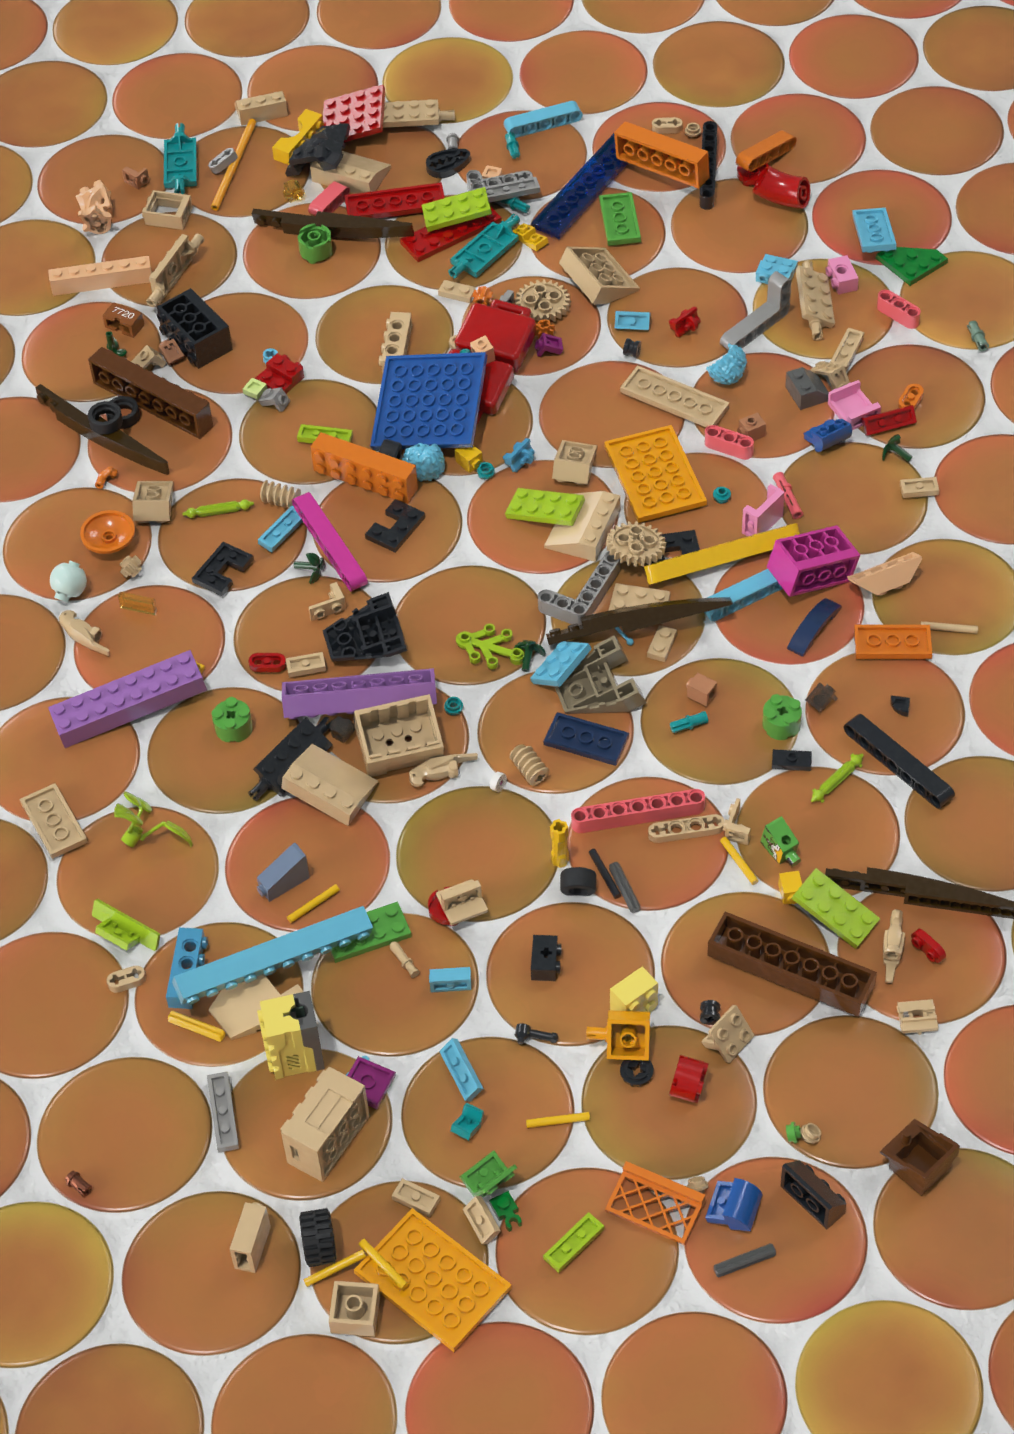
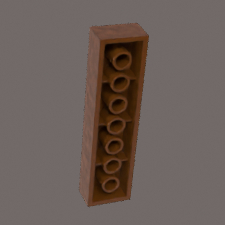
[88,347,213,439]
[707,911,877,1017]

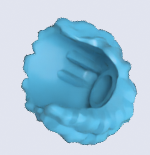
[706,343,747,385]
[402,443,445,482]

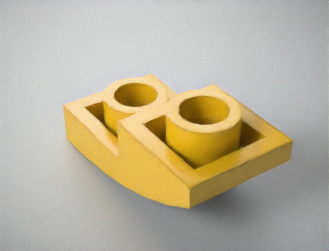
[513,223,549,251]

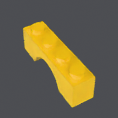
[272,109,324,165]

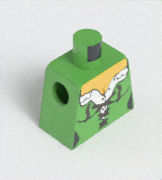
[760,816,801,867]

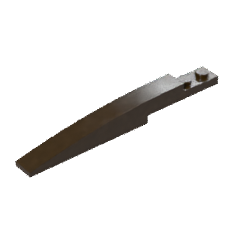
[251,208,415,238]
[35,384,170,475]
[546,597,733,645]
[825,867,1014,919]

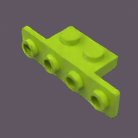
[92,899,160,951]

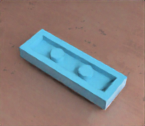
[258,506,303,552]
[439,1038,484,1102]

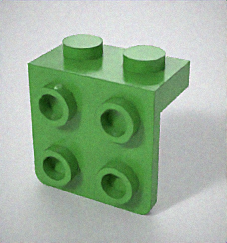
[459,1151,517,1198]

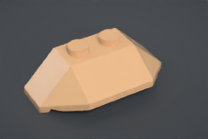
[847,552,922,595]

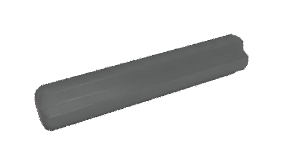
[609,862,641,913]
[713,1243,776,1277]

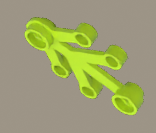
[456,624,524,669]

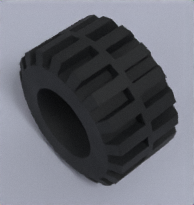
[299,1208,337,1267]

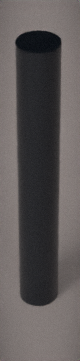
[589,849,621,899]

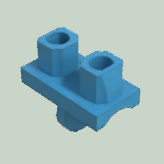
[503,438,535,472]

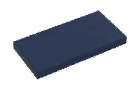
[543,712,629,766]

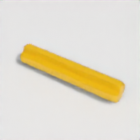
[168,1011,225,1042]

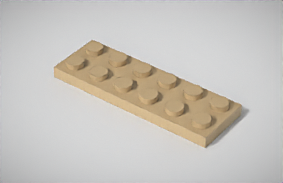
[620,365,729,427]

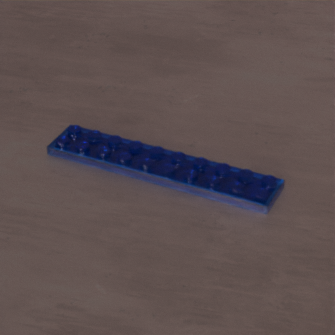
[531,133,628,239]

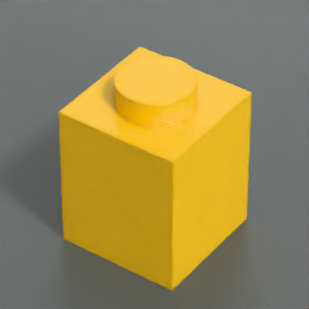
[455,445,483,473]
[778,871,802,904]

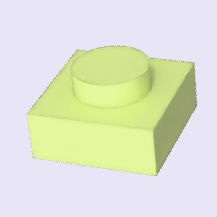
[243,378,267,400]

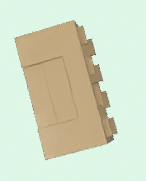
[354,694,444,777]
[280,1067,370,1182]

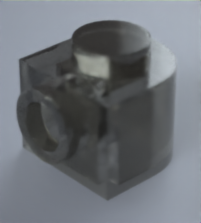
[329,716,355,743]

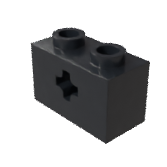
[531,935,562,981]

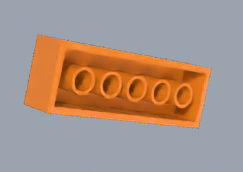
[614,121,710,189]
[311,432,418,504]

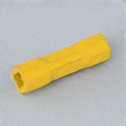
[550,819,569,868]

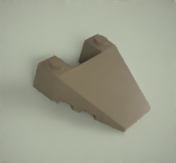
[554,635,646,714]

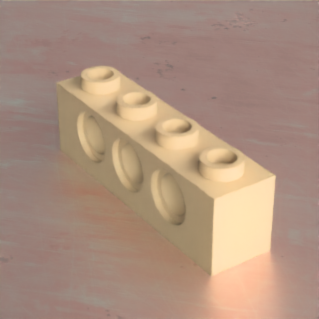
[379,312,412,373]

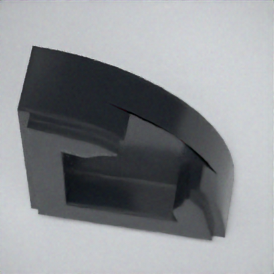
[890,695,910,717]

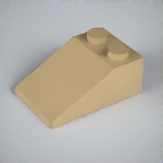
[552,440,597,485]
[132,481,173,523]

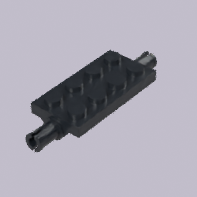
[248,717,334,801]

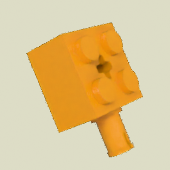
[586,1010,650,1061]

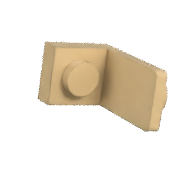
[131,345,167,369]
[810,361,850,390]
[309,582,346,621]
[722,798,751,845]

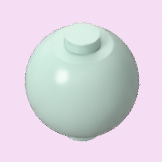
[50,561,87,603]

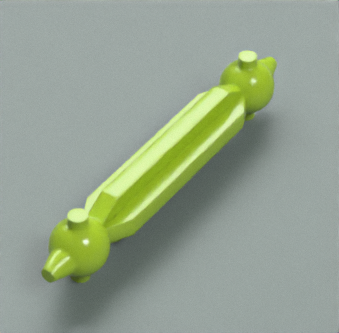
[182,499,254,518]
[811,753,864,803]

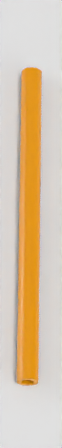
[211,119,257,211]

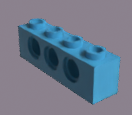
[166,927,208,1009]

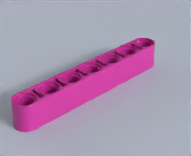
[292,492,368,592]

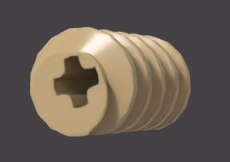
[260,480,301,509]
[510,744,549,786]

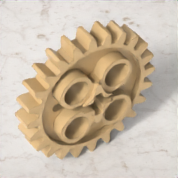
[515,279,570,323]
[606,521,666,567]

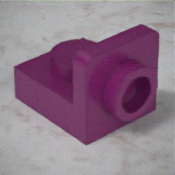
[535,333,563,357]

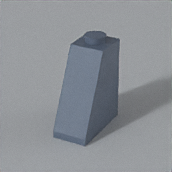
[257,843,310,902]

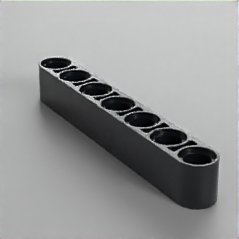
[699,121,717,210]
[843,714,955,808]

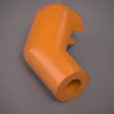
[95,466,118,489]

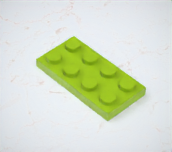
[422,187,492,232]
[505,488,585,526]
[791,868,880,949]

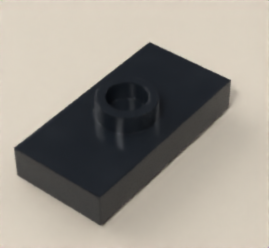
[772,749,812,771]

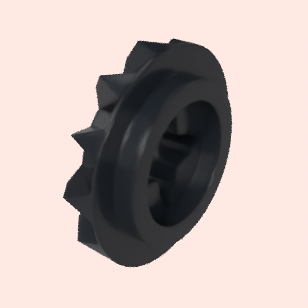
[620,1060,654,1087]

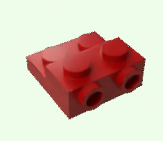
[255,353,304,394]

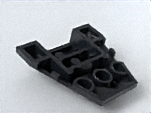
[285,123,351,177]
[323,592,408,661]

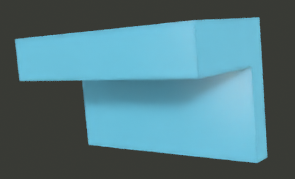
[615,311,651,330]
[429,967,471,992]

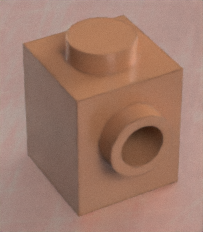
[737,413,766,441]
[686,672,717,707]

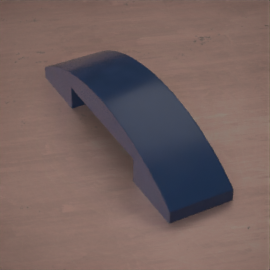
[787,598,842,657]

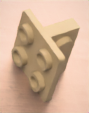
[436,879,488,925]
[702,1005,754,1063]

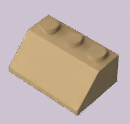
[234,91,288,126]

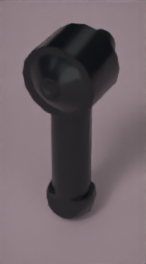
[514,1023,559,1045]

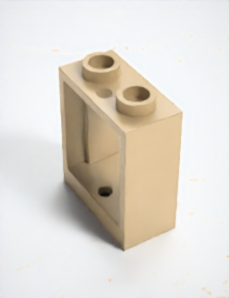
[142,190,193,230]

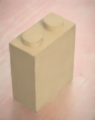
[230,1202,271,1273]

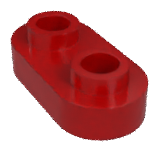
[248,653,286,672]
[911,929,946,963]

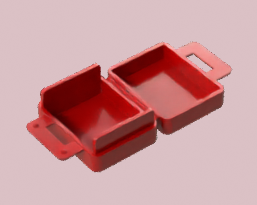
[448,299,536,424]

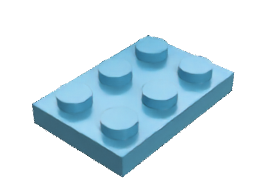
[530,641,592,687]

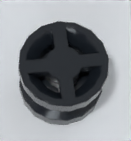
[623,338,641,358]
[700,1000,721,1025]

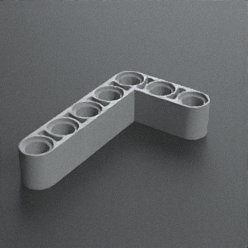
[720,271,791,350]
[538,551,621,625]

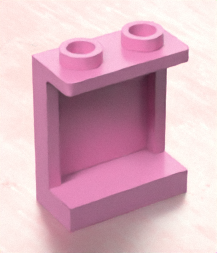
[828,380,881,430]
[742,484,785,536]

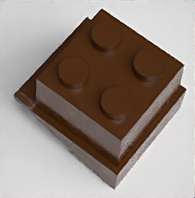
[880,1119,960,1196]

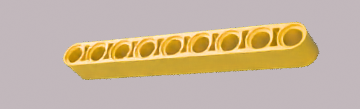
[644,523,800,584]

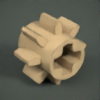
[119,555,142,578]

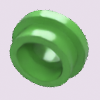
[786,1122,802,1143]

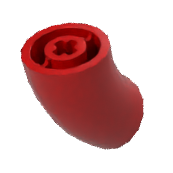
[752,165,811,209]

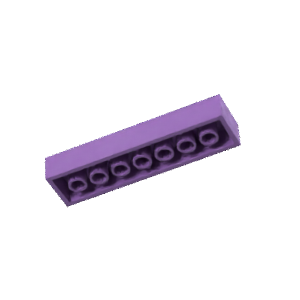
[48,650,207,748]
[282,668,437,719]

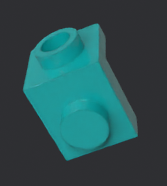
[450,1103,484,1140]

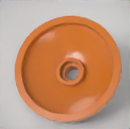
[80,510,135,554]

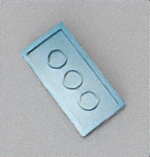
[852,207,896,253]

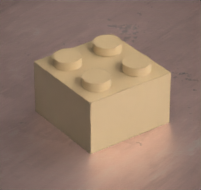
[329,1281,380,1337]

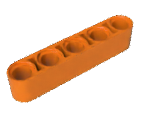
[736,130,797,172]

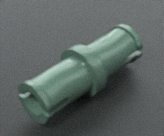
[967,321,989,351]

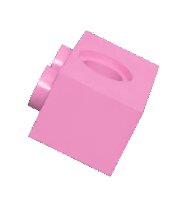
[825,255,859,295]

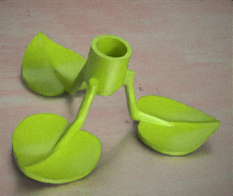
[114,791,193,848]

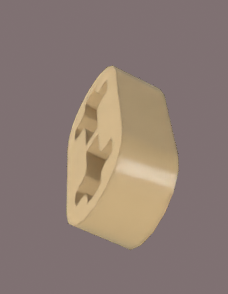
[652,117,683,134]
[107,965,146,993]

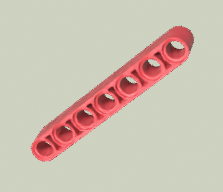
[571,789,705,833]

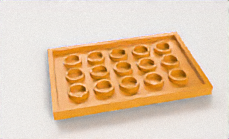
[604,425,707,523]
[354,1208,512,1352]

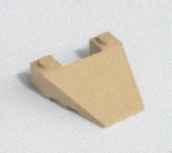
[209,969,304,1040]

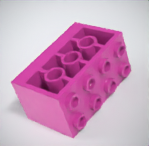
[767,525,860,597]

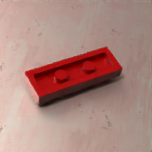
[862,405,917,436]

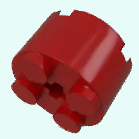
[669,1055,709,1103]

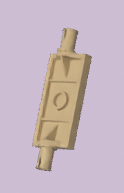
[383,99,455,128]
[146,234,204,307]
[796,260,835,341]

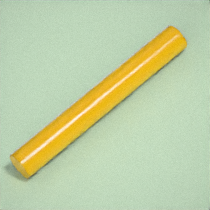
[720,837,759,885]
[287,884,340,923]
[526,1112,590,1128]
[359,1239,408,1290]
[303,1249,366,1287]

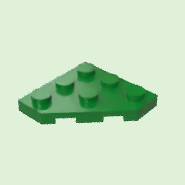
[876,247,948,286]

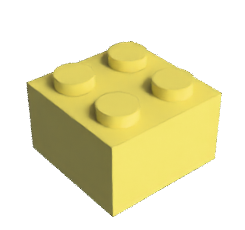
[610,966,658,1012]

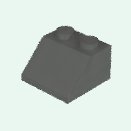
[785,367,829,410]

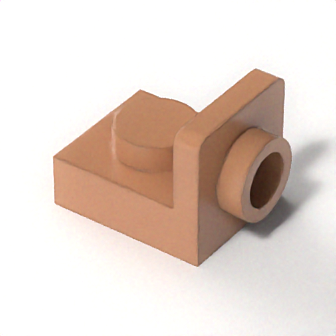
[122,166,149,190]
[157,338,184,365]

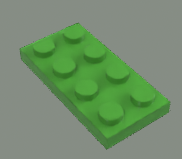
[599,192,641,246]
[331,901,412,963]

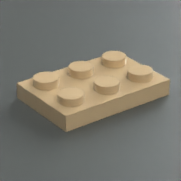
[609,583,670,624]

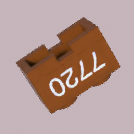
[103,302,144,338]

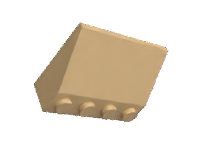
[310,151,391,194]
[559,246,640,305]
[544,491,620,562]
[281,744,378,826]

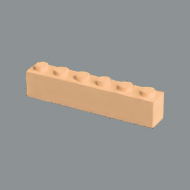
[49,256,152,296]

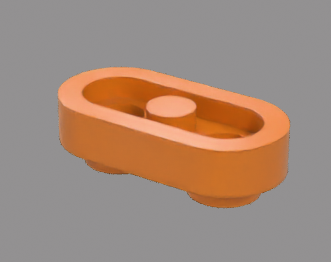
[898,384,924,410]

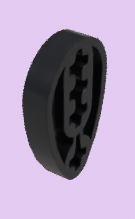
[426,149,471,179]

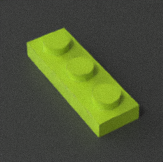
[297,424,353,443]
[543,1212,604,1273]

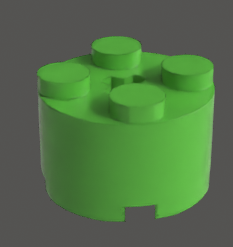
[298,224,333,264]
[762,694,802,740]
[211,697,253,743]

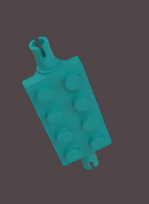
[164,123,197,194]
[448,214,520,278]

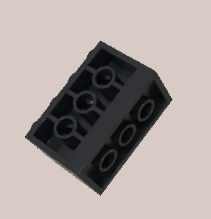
[157,288,233,369]

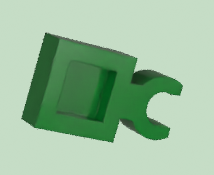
[489,1191,522,1232]

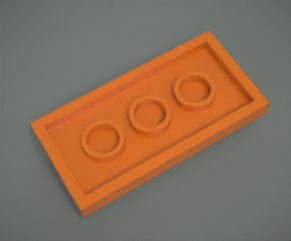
[854,625,932,659]

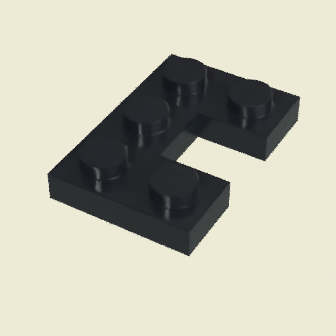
[365,499,425,553]
[646,530,700,565]
[192,542,254,597]

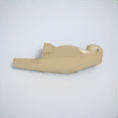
[59,610,110,656]
[409,753,478,787]
[883,909,905,983]

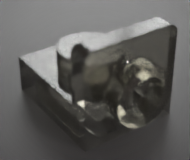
[805,682,838,713]

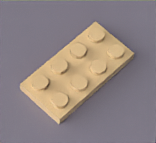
[20,783,88,859]

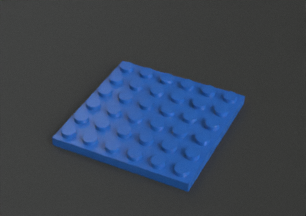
[370,352,487,450]

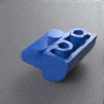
[803,419,852,452]
[705,1178,763,1232]

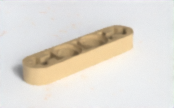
[648,814,724,843]

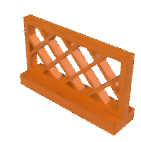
[605,1161,706,1245]

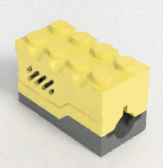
[257,991,325,1079]

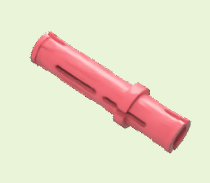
[773,472,803,519]

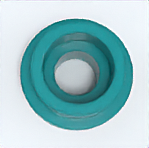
[477,462,495,479]
[713,487,731,504]
[444,696,463,715]

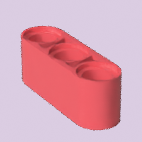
[308,181,350,216]
[877,290,921,329]
[704,425,754,460]

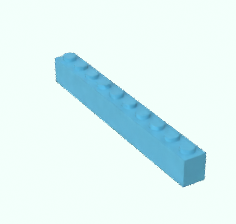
[172,906,373,1005]

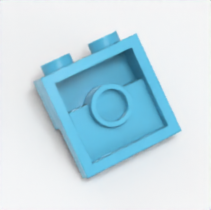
[756,254,798,284]

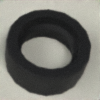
[106,396,140,429]
[88,401,123,434]

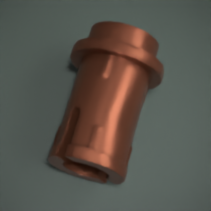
[65,1171,93,1197]

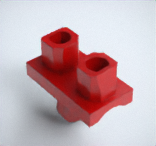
[669,306,701,337]

